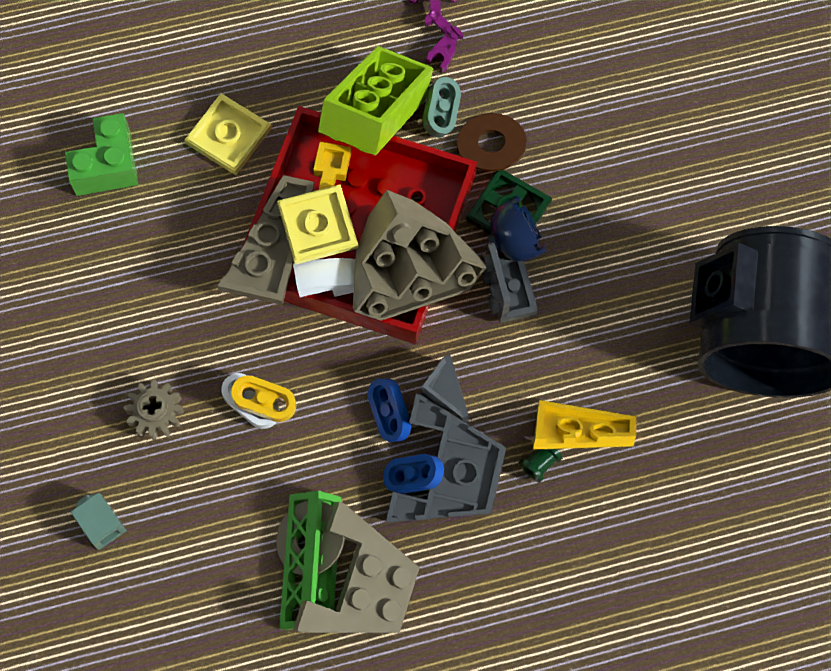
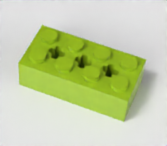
[318,46,433,156]

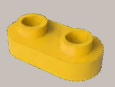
[231,375,296,422]

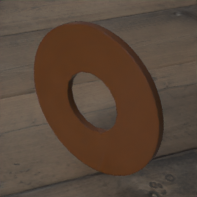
[457,113,527,171]

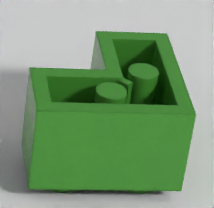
[65,113,139,196]

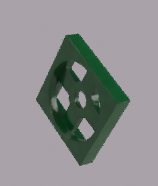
[466,170,552,234]

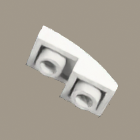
[293,258,356,297]

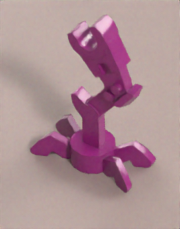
[408,0,463,73]

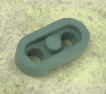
[423,77,461,138]

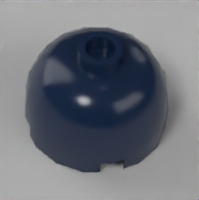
[487,195,547,261]

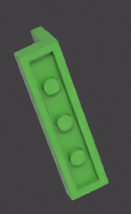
[279,491,342,630]

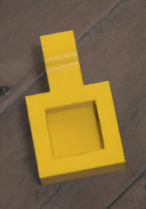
[314,142,351,190]

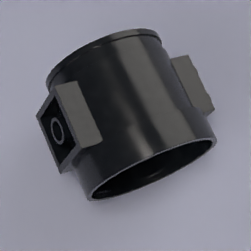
[689,226,831,398]

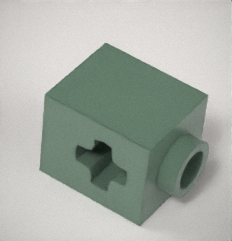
[71,492,127,550]

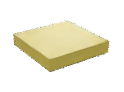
[185,93,272,175]
[277,185,359,265]

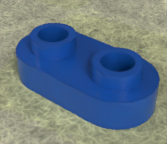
[368,378,411,442]
[383,454,444,494]

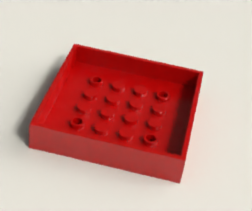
[240,106,477,344]

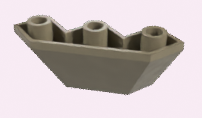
[353,190,487,321]

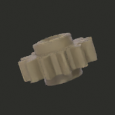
[123,380,184,440]

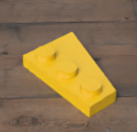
[533,400,636,449]

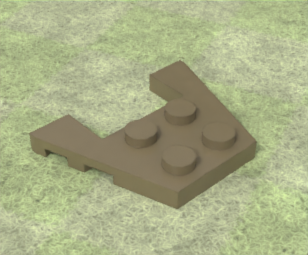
[293,502,420,633]

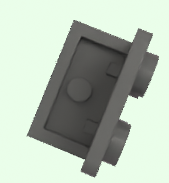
[481,242,538,323]

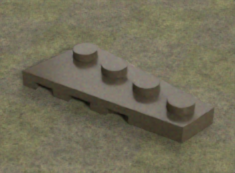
[218,175,315,305]

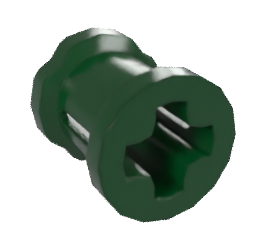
[518,449,563,483]

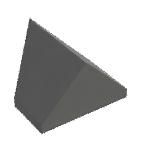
[421,355,469,424]

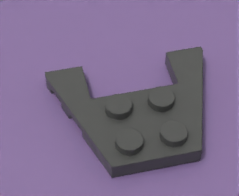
[386,394,506,523]

